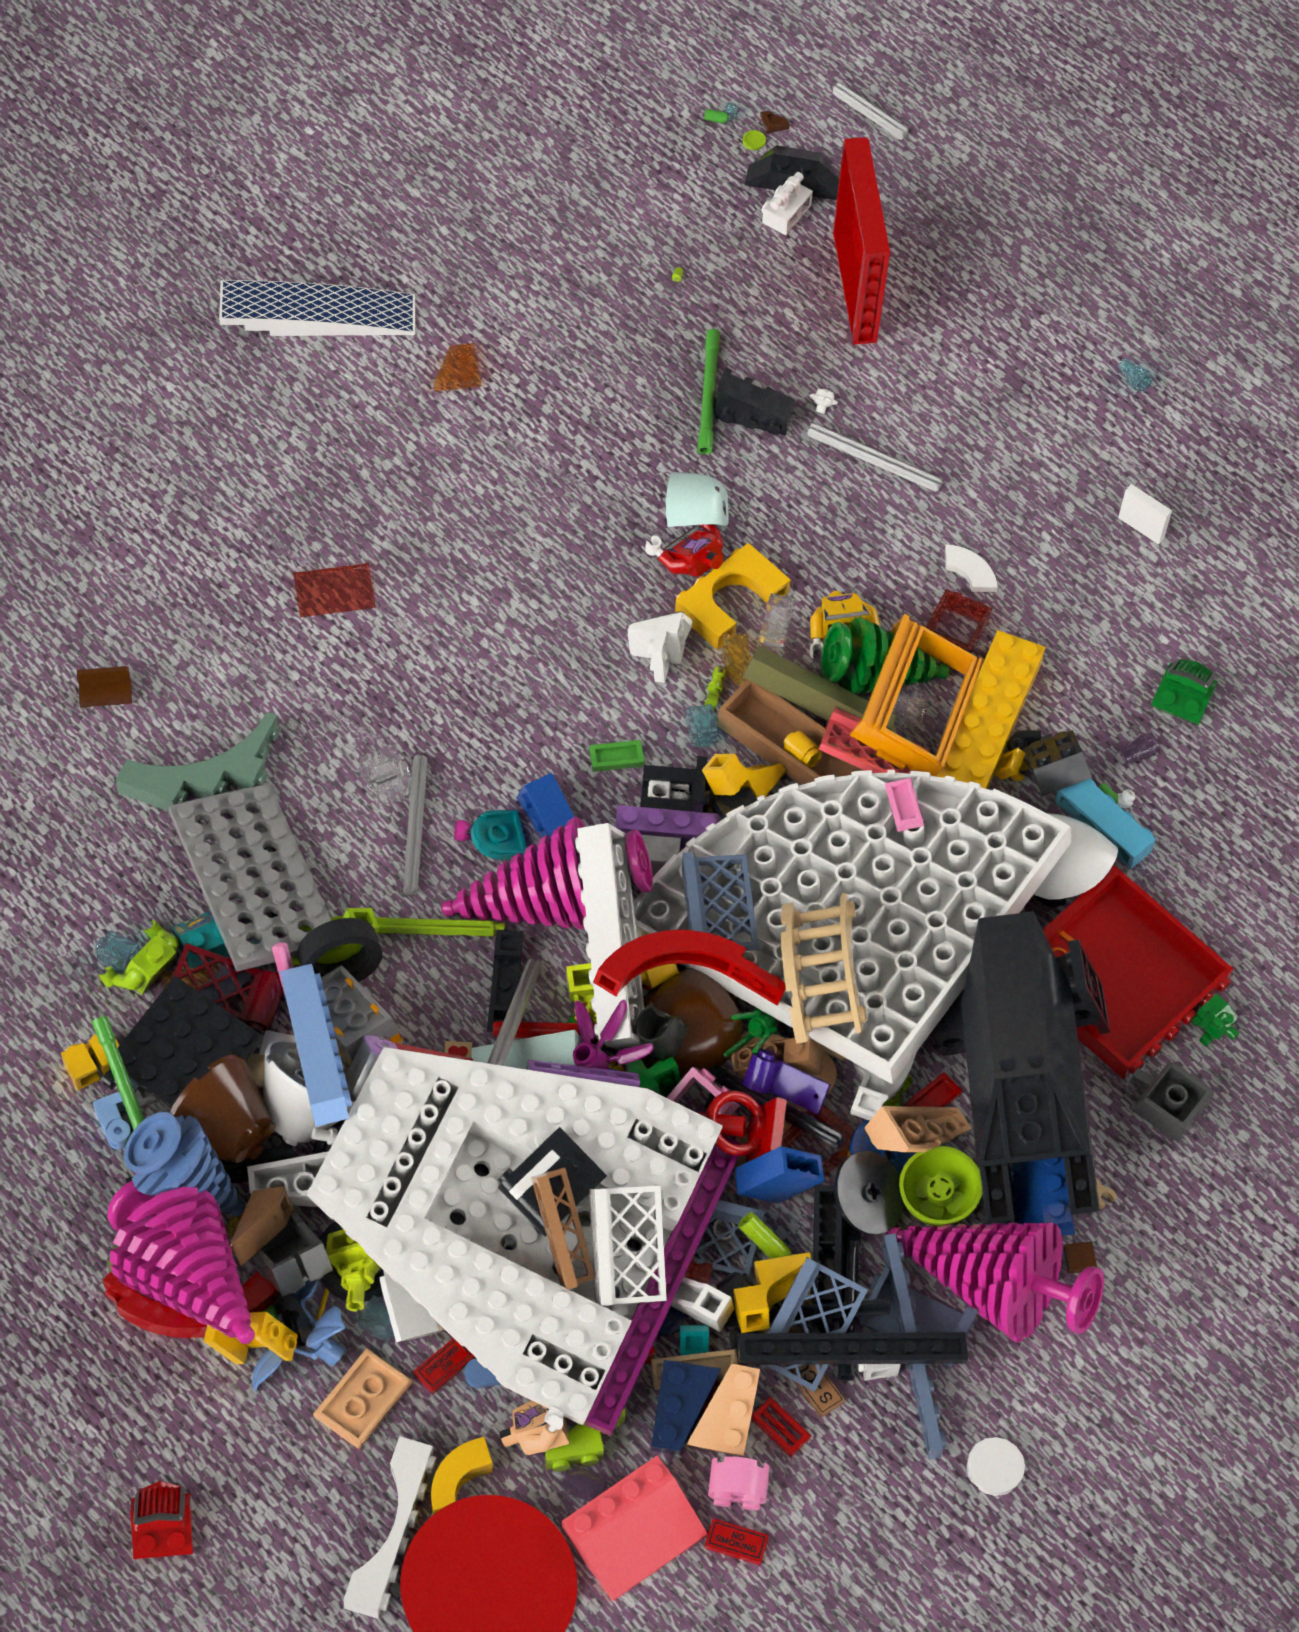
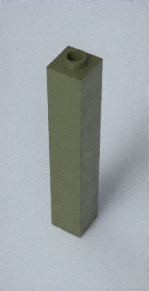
[743,645,897,733]

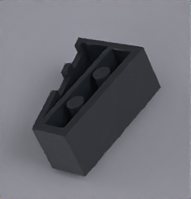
[715,367,795,436]

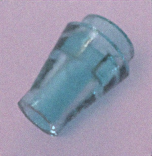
[1118,358,1152,392]

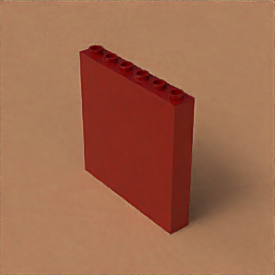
[833,137,890,345]
[1043,865,1234,1080]

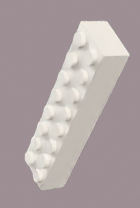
[575,823,644,1050]

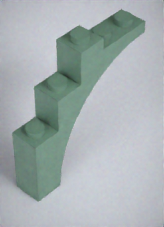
[116,712,280,811]

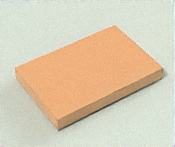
[313,1348,412,1449]

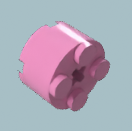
[708,1457,770,1511]

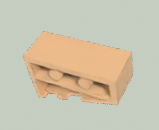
[687,1364,760,1457]

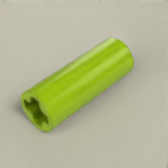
[738,1212,791,1259]

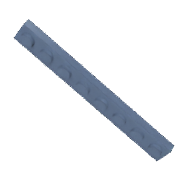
[881,1234,946,1460]

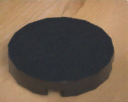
[273,1294,312,1347]

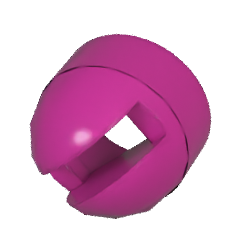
[454,819,472,841]

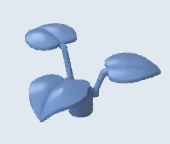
[252,1280,345,1392]

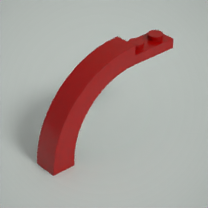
[593,930,786,1006]

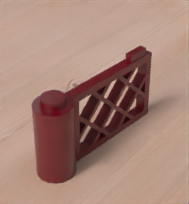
[173,943,284,1034]

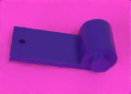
[742,1049,831,1115]

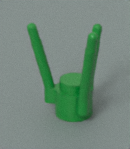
[724,1008,777,1057]

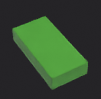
[589,740,644,772]

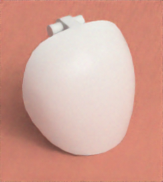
[1034,813,1118,900]

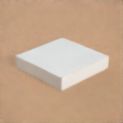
[1118,484,1172,544]

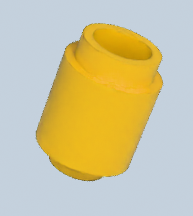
[783,731,822,768]

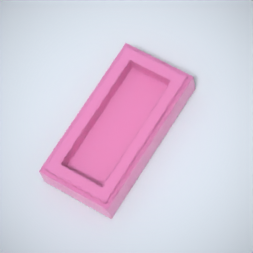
[885,777,924,832]

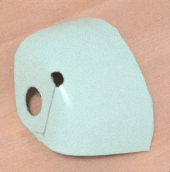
[666,472,729,527]

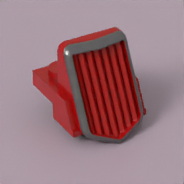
[130,1481,193,1559]

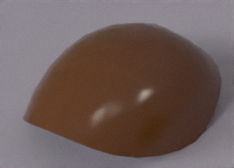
[641,968,743,1080]

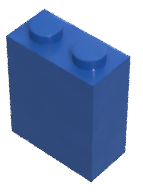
[735,1146,824,1203]

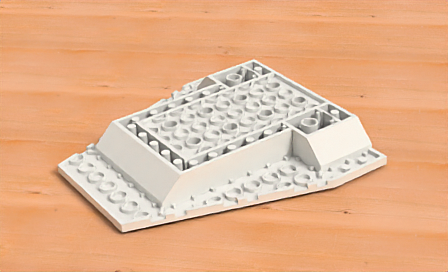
[307,1047,723,1425]

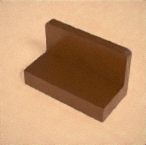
[76,666,132,708]

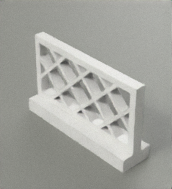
[589,1185,667,1306]

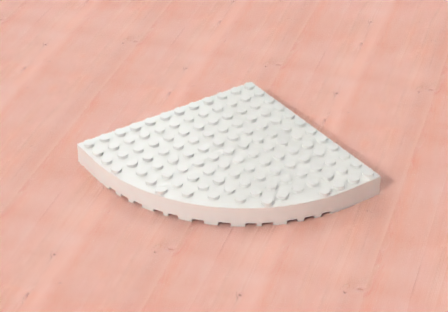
[633,770,1071,1084]

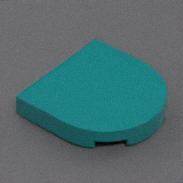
[471,810,527,860]

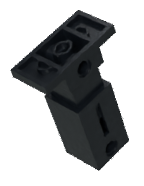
[929,939,1110,1056]

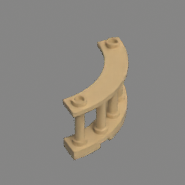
[781,893,867,1044]

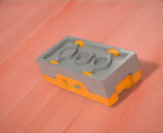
[321,965,402,1064]

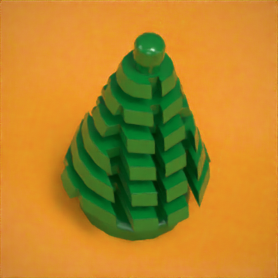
[820,616,950,694]

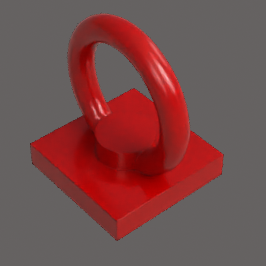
[706,1091,787,1163]

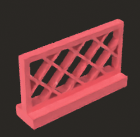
[819,707,929,774]

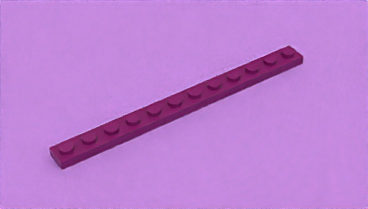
[584,1135,743,1436]

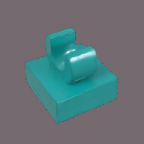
[679,1325,709,1356]

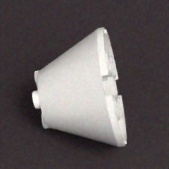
[263,1040,357,1146]

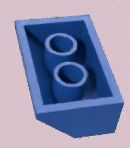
[1011,1157,1075,1236]

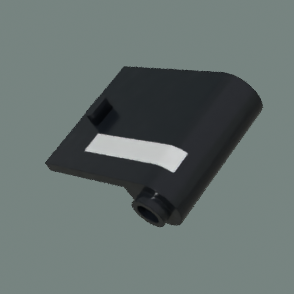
[497,1127,607,1237]

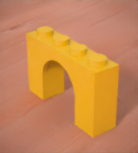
[675,543,791,650]

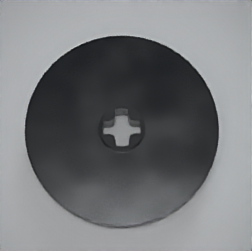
[834,1151,904,1235]

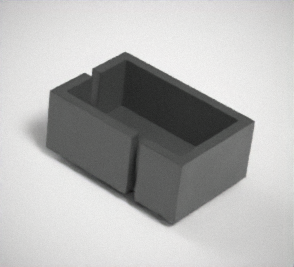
[251,1211,333,1297]

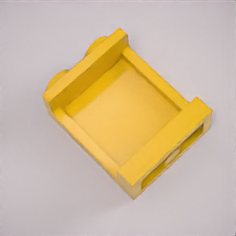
[203,1312,298,1364]

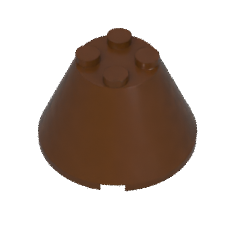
[170,1055,276,1163]

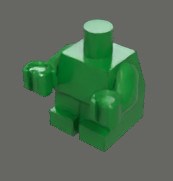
[1191,994,1240,1047]

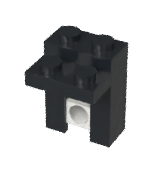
[640,756,720,814]

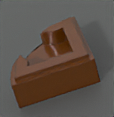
[760,111,790,134]

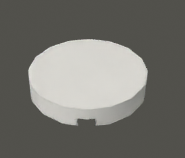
[966,1437,1025,1496]

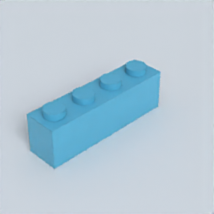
[1055,778,1156,870]

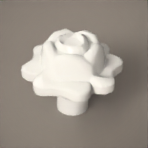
[809,388,838,414]

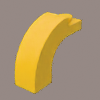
[431,1437,493,1515]

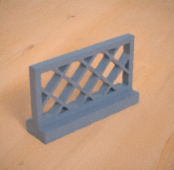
[681,852,759,951]
[639,1200,765,1276]
[765,1257,868,1392]

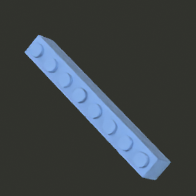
[280,964,352,1127]

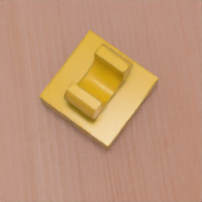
[994,748,1029,782]

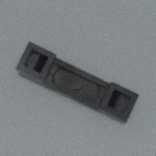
[487,929,523,1032]

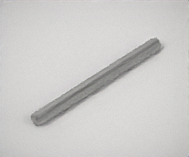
[487,959,541,1066]

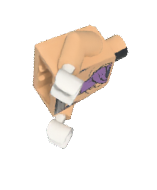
[500,1400,569,1455]

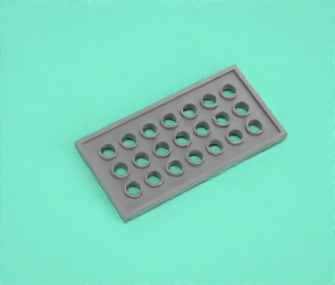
[169,783,339,972]

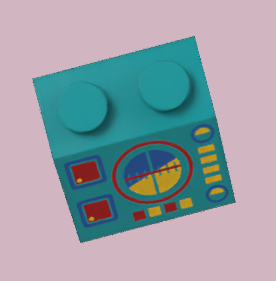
[170,910,230,970]

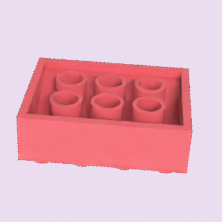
[562,1456,708,1601]

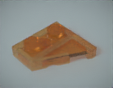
[434,343,481,392]

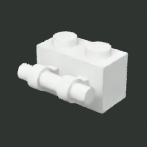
[761,172,813,235]

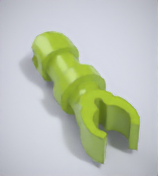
[704,666,726,712]

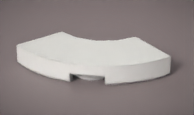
[945,545,998,592]

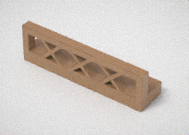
[531,1167,595,1290]

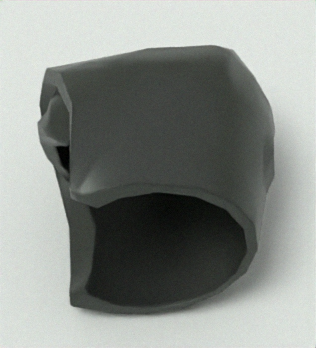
[636,1003,689,1060]

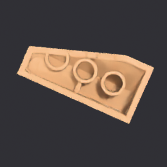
[864,1106,972,1152]

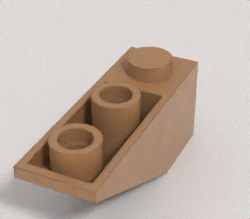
[734,1036,823,1075]
[230,1186,293,1265]

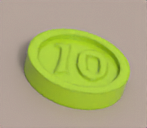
[743,130,766,150]

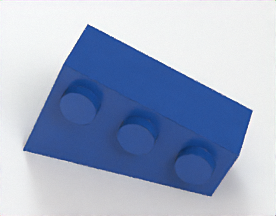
[516,772,574,838]

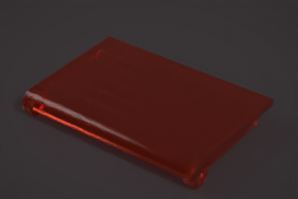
[293,562,376,618]

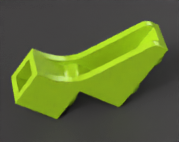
[545,1407,626,1472]

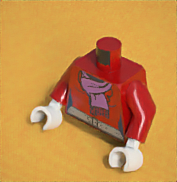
[645,524,724,577]

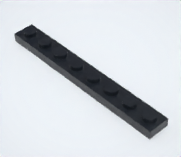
[737,1332,968,1365]

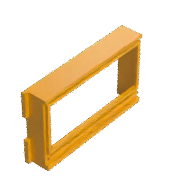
[850,613,983,776]

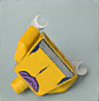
[810,591,881,659]

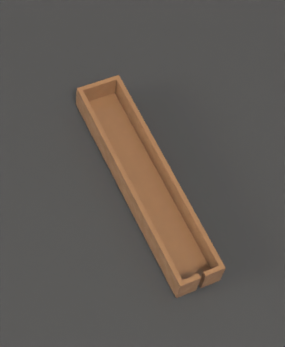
[717,680,880,785]

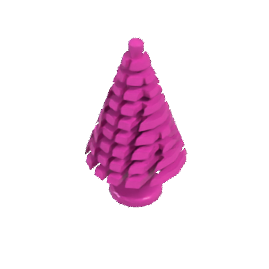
[441,817,653,929]
[107,1181,255,1344]
[887,1222,1104,1343]

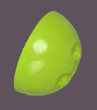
[899,1146,982,1226]

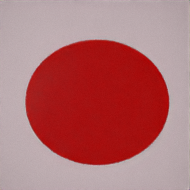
[400,1495,578,1632]

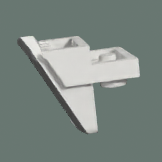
[628,612,693,683]

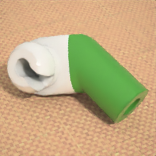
[1098,783,1136,808]

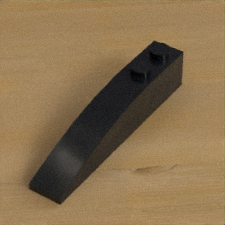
[811,1186,845,1333]

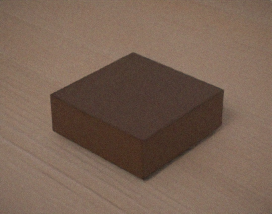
[1064,1242,1097,1274]

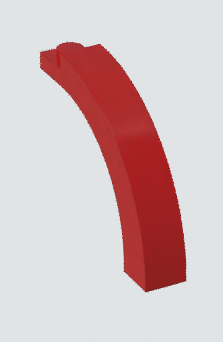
[103,1271,279,1338]

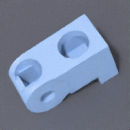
[93,1092,131,1150]

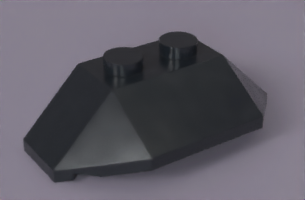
[745,145,839,200]

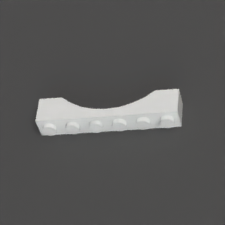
[583,1219,735,1332]
[343,1436,437,1619]

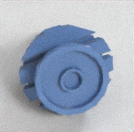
[124,1112,245,1216]

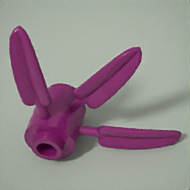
[573,1000,653,1070]

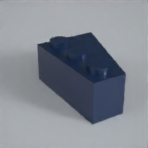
[651,1360,721,1455]

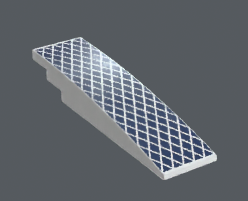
[219,280,415,336]

